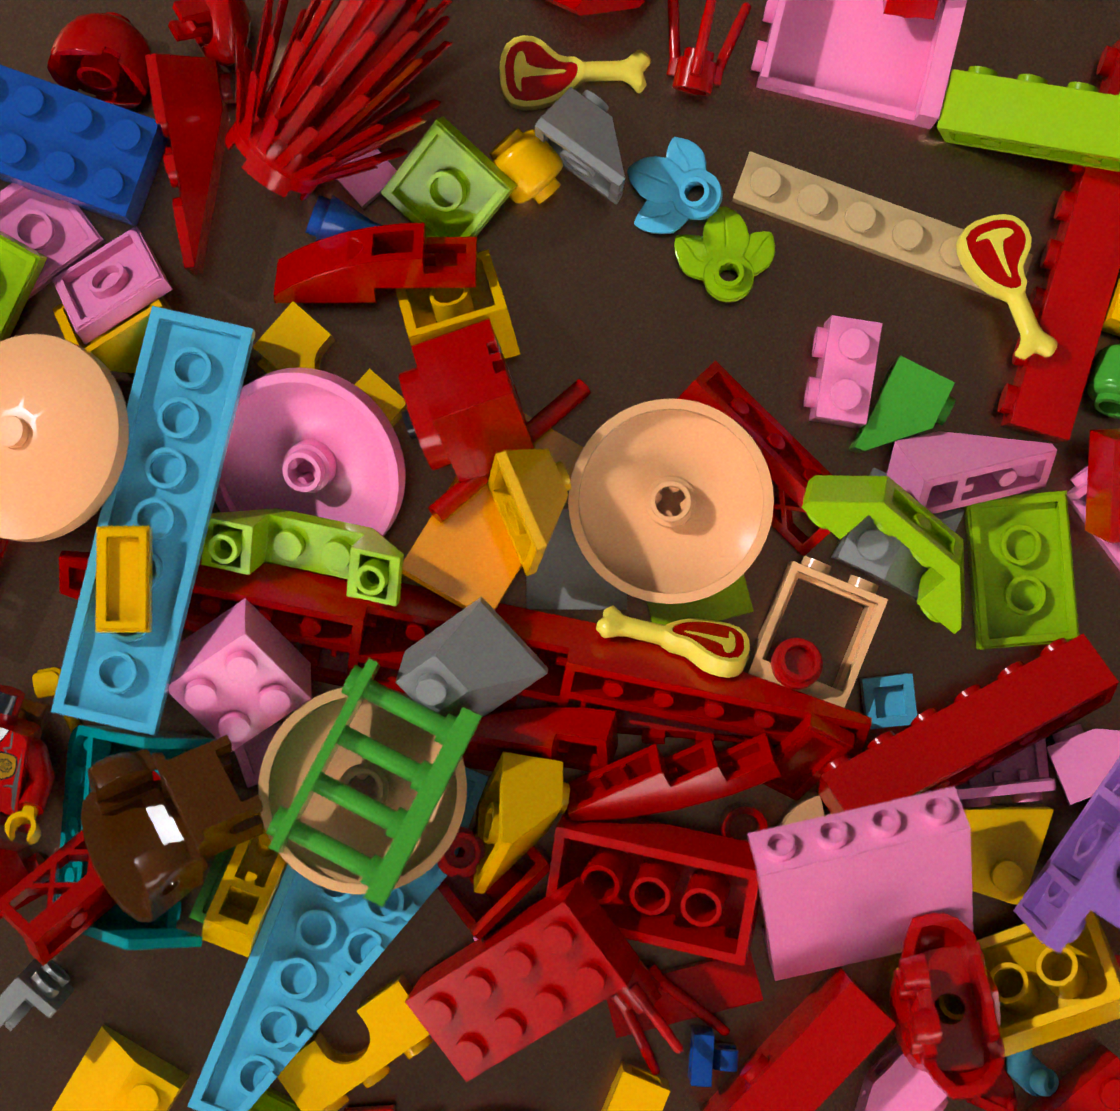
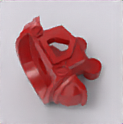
[890,913,1005,1100]

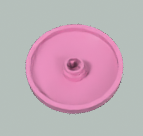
[215,367,406,536]

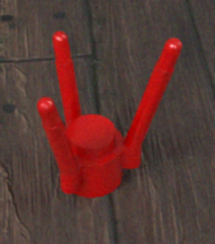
[666,0,751,96]
[611,960,730,1075]

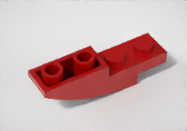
[274,222,478,303]

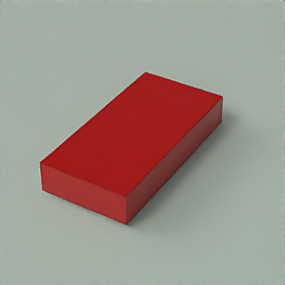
[763,712,855,801]

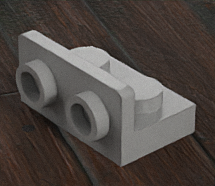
[0,959,74,1031]

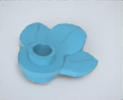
[628,137,723,234]

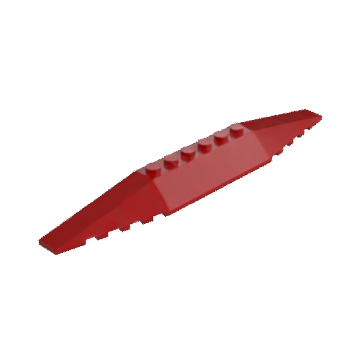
[59,550,872,758]

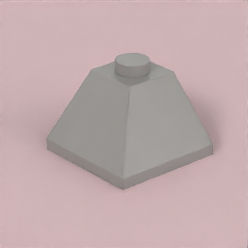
[535,87,625,204]
[831,468,965,600]
[396,596,549,717]

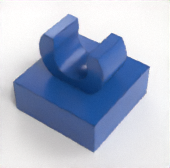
[688,1025,739,1087]

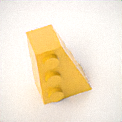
[963,804,1054,905]

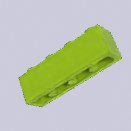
[937,66,1120,172]

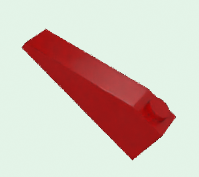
[145,53,236,276]

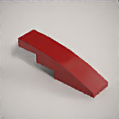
[567,732,782,822]

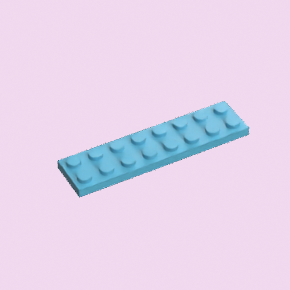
[51,306,256,736]

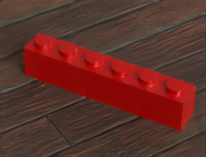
[818,633,1119,814]

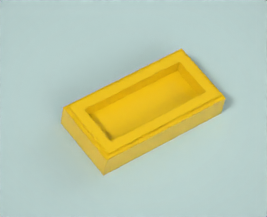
[96,526,153,633]

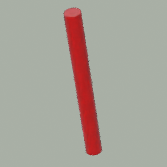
[428,379,591,523]

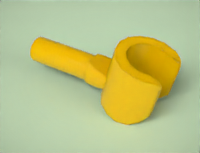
[32,667,81,733]

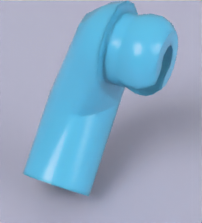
[1006,1048,1059,1097]

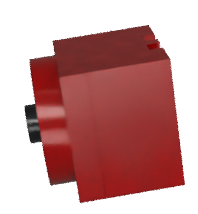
[399,319,535,483]

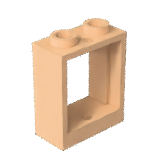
[744,556,888,708]

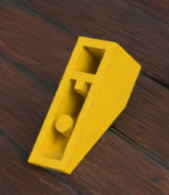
[201,813,287,958]

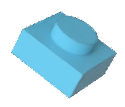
[859,673,917,729]

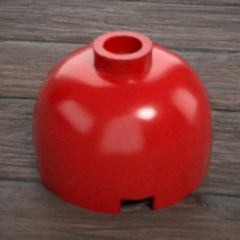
[47,12,152,109]

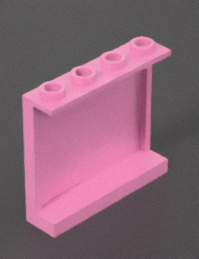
[751,0,967,129]
[748,786,973,981]

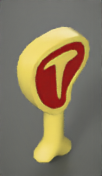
[499,35,651,111]
[956,214,1058,360]
[596,605,750,678]

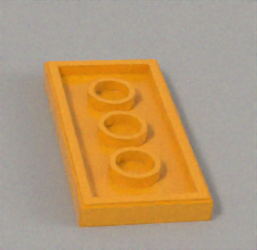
[402,413,584,610]

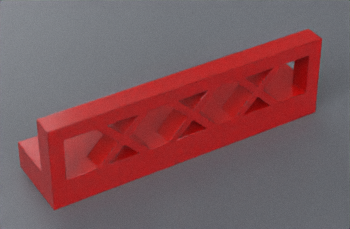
[677,360,832,556]
[0,771,161,966]

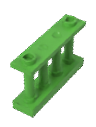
[266,658,482,907]

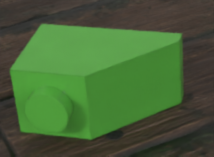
[849,355,956,454]

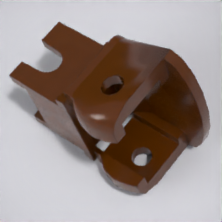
[81,735,263,922]

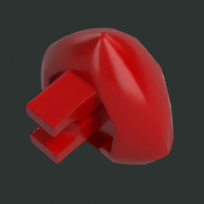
[168,0,251,66]

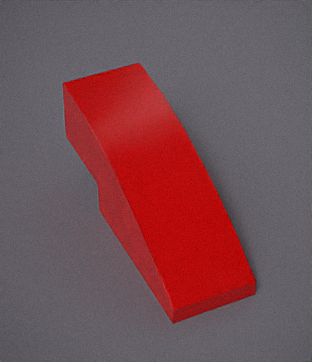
[462,707,618,772]

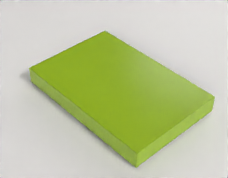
[964,490,1079,650]

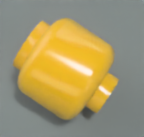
[488,127,563,204]

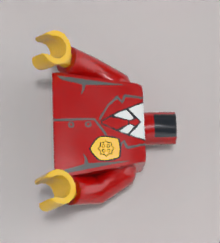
[0,685,55,845]

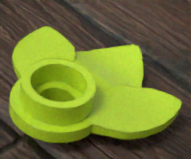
[674,206,775,303]

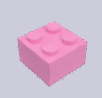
[168,598,312,752]

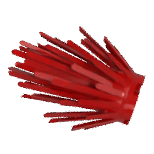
[224,0,454,201]

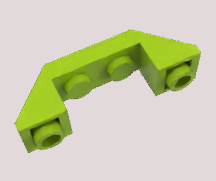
[802,475,965,634]
[201,508,404,606]

